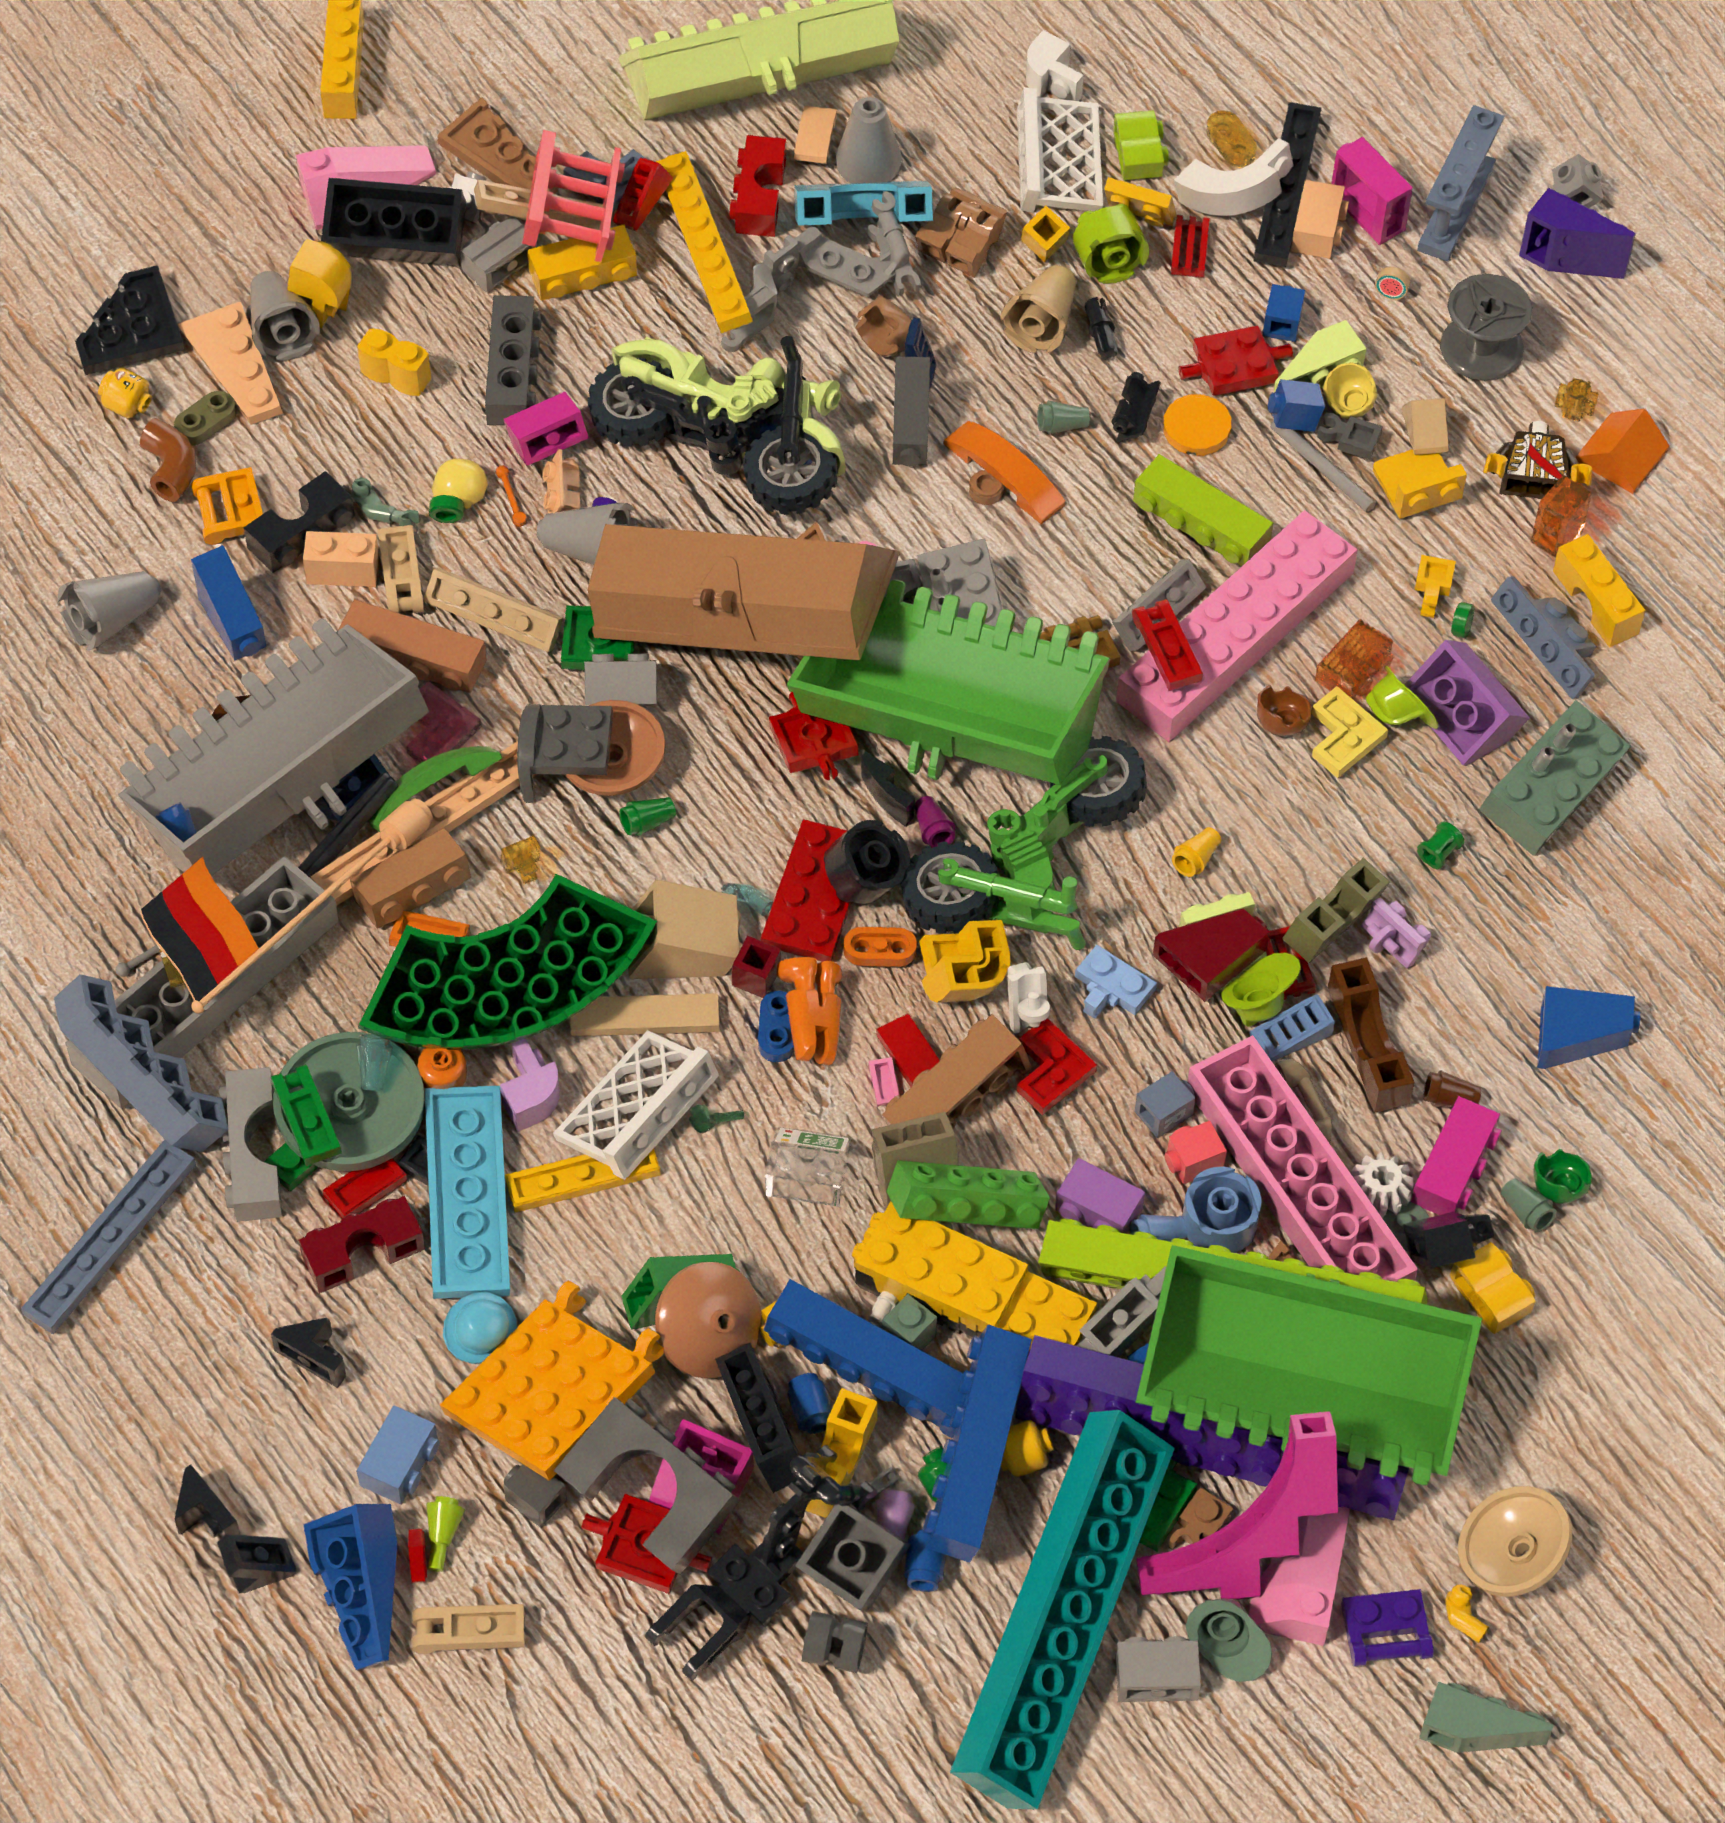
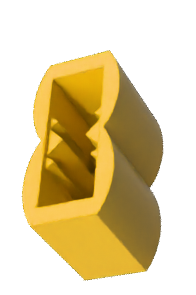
[357,329,431,396]
[1450,1242,1536,1334]

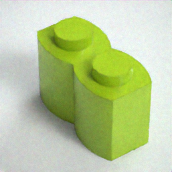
[1113,110,1169,180]

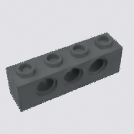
[485,295,541,425]

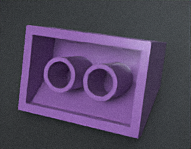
[1404,640,1530,766]

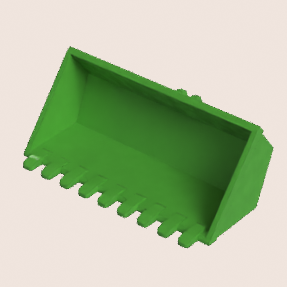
[787,579,1110,785]
[1136,1245,1482,1485]

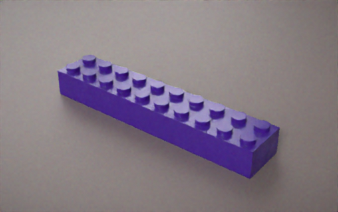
[1015,1335,1409,1520]

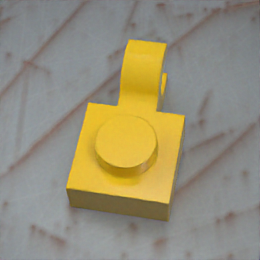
[1414,555,1456,618]

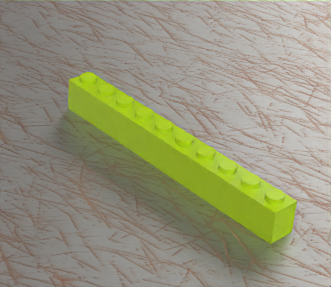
[1038,1218,1428,1305]

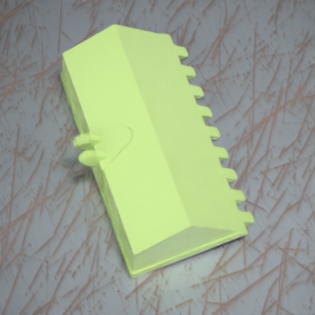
[619,0,899,121]

